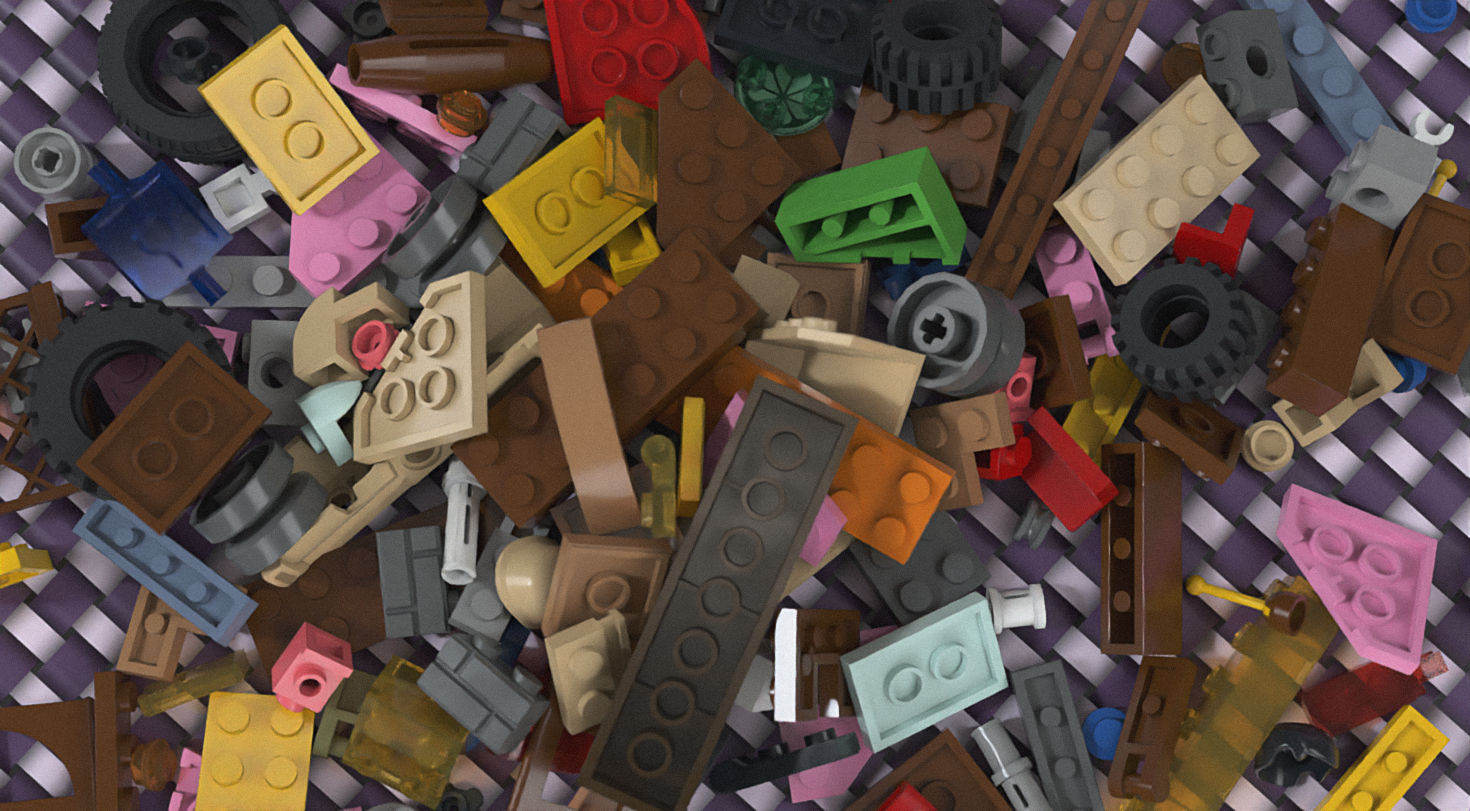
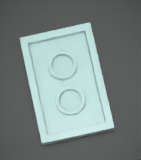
[839,591,1009,754]

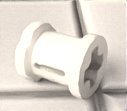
[986,583,1046,634]

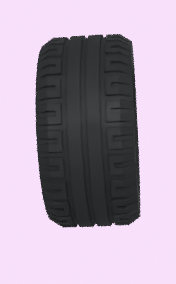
[96,0,305,165]

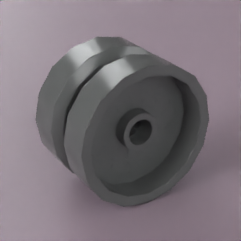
[382,174,509,296]
[887,272,1025,399]
[189,438,328,576]

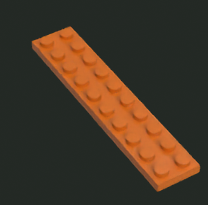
[498,239,957,565]

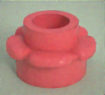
[352,320,400,371]

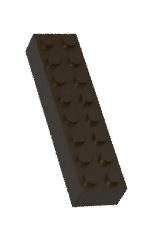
[575,374,860,811]

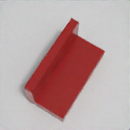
[1171,203,1255,280]
[1020,406,1120,532]

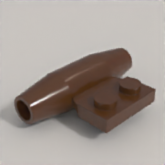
[347,0,555,95]

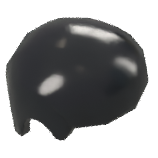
[1254,722,1340,788]

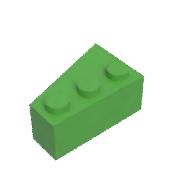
[775,146,968,265]

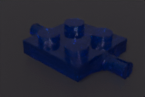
[80,159,234,307]

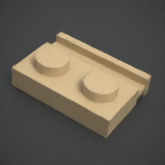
[544,608,632,736]

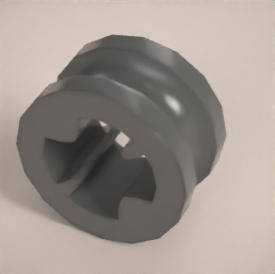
[1012,498,1055,550]

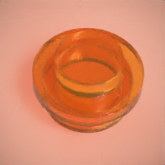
[1161,42,1208,91]
[436,90,488,137]
[131,738,177,792]

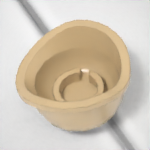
[495,535,561,629]

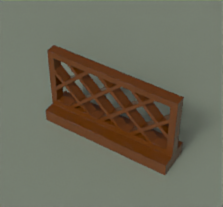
[0,281,103,517]

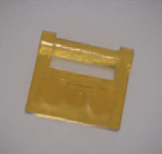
[641,435,677,540]

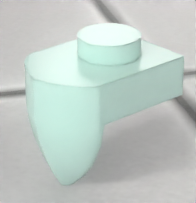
[295,380,363,467]

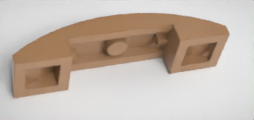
[536,316,644,535]

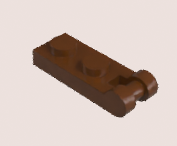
[1107,655,1198,803]

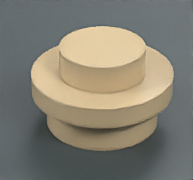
[1241,420,1294,472]

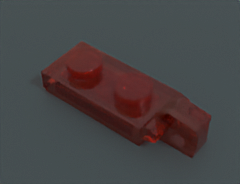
[1296,651,1449,738]

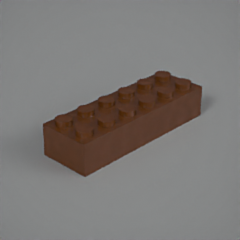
[449,229,770,529]

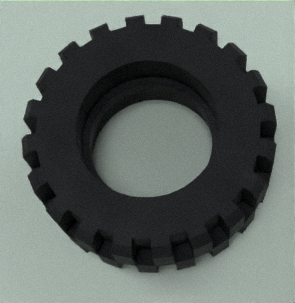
[23,296,236,505]

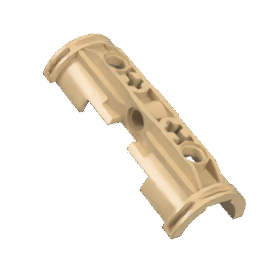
[261,255,557,587]

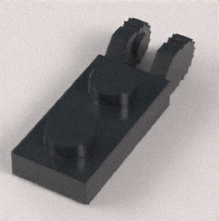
[708,727,861,795]

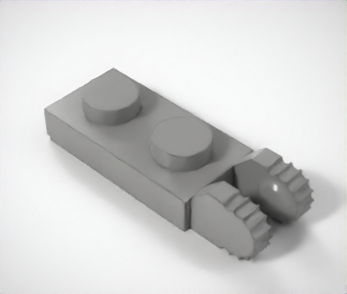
[448,514,554,644]

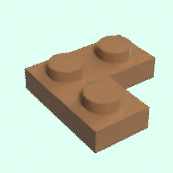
[909,391,1016,512]
[116,583,248,683]

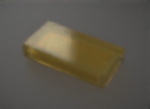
[604,95,657,209]
[137,649,250,717]

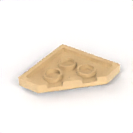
[354,270,488,465]

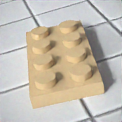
[1053,74,1261,286]

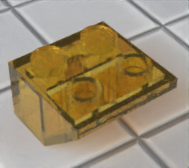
[341,654,474,810]

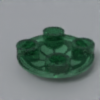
[733,56,835,136]

